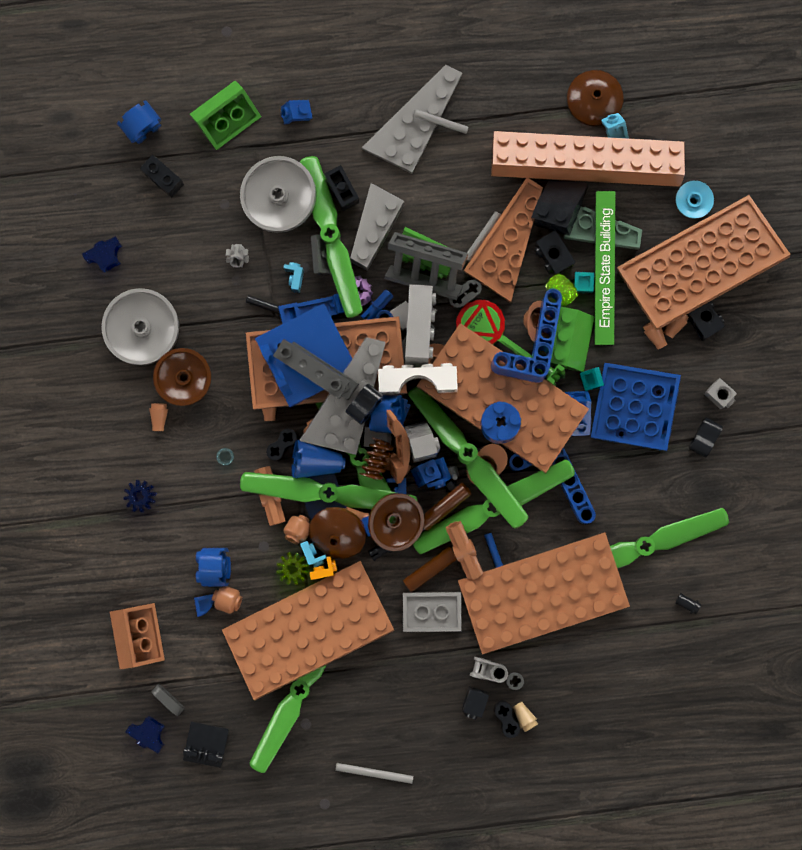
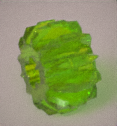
[545,274,578,307]
[276,552,309,585]

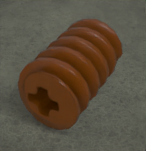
[359,437,394,480]

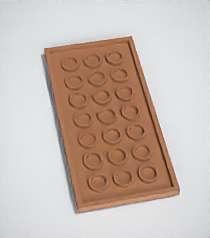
[617,195,790,331]
[246,316,407,410]
[417,323,589,474]
[458,532,630,654]
[222,561,395,700]

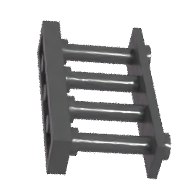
[384,232,468,300]
[273,339,359,400]

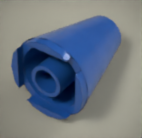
[292,440,346,478]

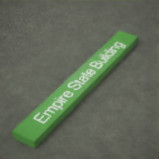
[594,191,615,345]

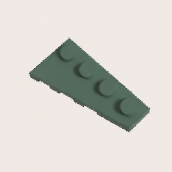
[564,207,642,250]

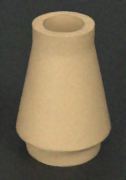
[512,702,538,732]

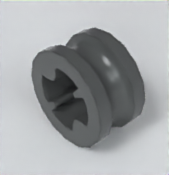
[506,672,524,690]

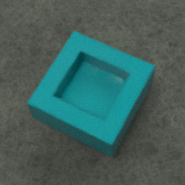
[574,272,594,293]
[580,367,604,391]

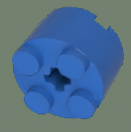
[117,100,162,144]
[369,395,406,433]
[481,401,521,444]
[196,548,231,587]

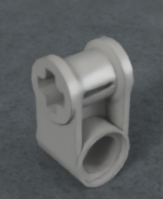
[470,656,508,683]

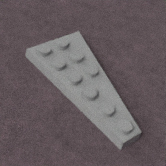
[362,65,462,174]
[300,337,386,455]

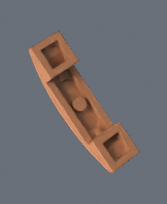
[386,410,410,484]

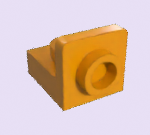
[310,556,337,580]

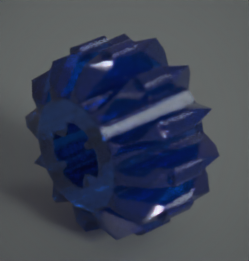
[123,480,157,513]

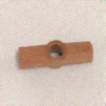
[254,466,286,526]
[446,521,483,580]

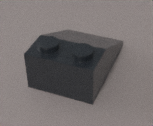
[531,179,589,236]

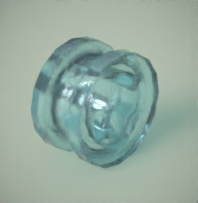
[216,448,234,465]

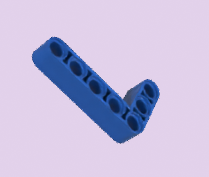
[491,289,562,383]
[508,447,596,524]

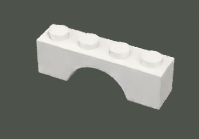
[378,363,457,395]

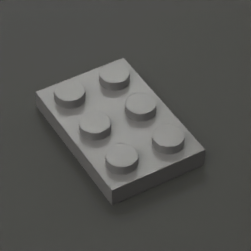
[403,592,461,632]

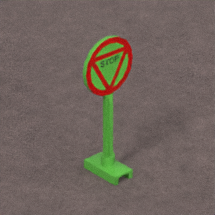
[456,300,565,386]

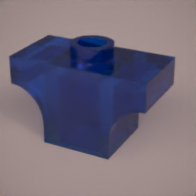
[82,236,122,273]
[125,716,165,753]

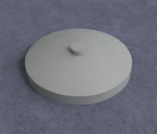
[240,156,316,233]
[102,288,179,365]

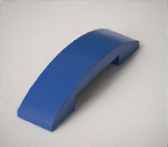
[278,294,345,324]

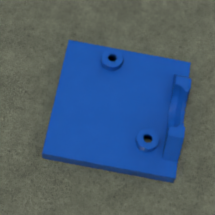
[255,303,352,408]
[591,363,681,451]

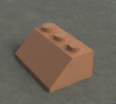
[110,603,165,669]

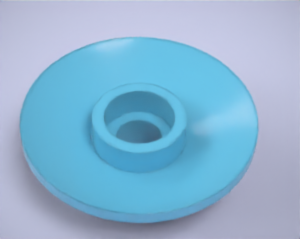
[676,181,714,218]

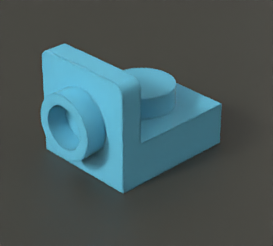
[601,113,629,139]
[283,262,304,293]
[300,541,327,567]

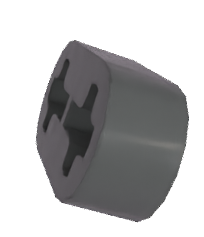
[449,280,481,309]
[151,684,185,716]

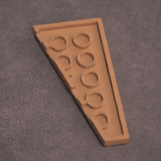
[463,178,543,303]

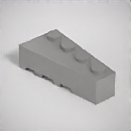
[350,183,404,271]
[405,284,436,368]
[404,421,440,463]

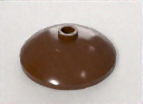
[567,70,624,126]
[153,348,211,406]
[368,493,424,551]
[309,507,366,559]

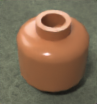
[283,515,310,545]
[212,586,242,614]

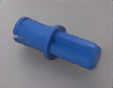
[361,290,393,320]

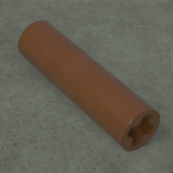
[423,483,471,531]
[402,547,457,593]

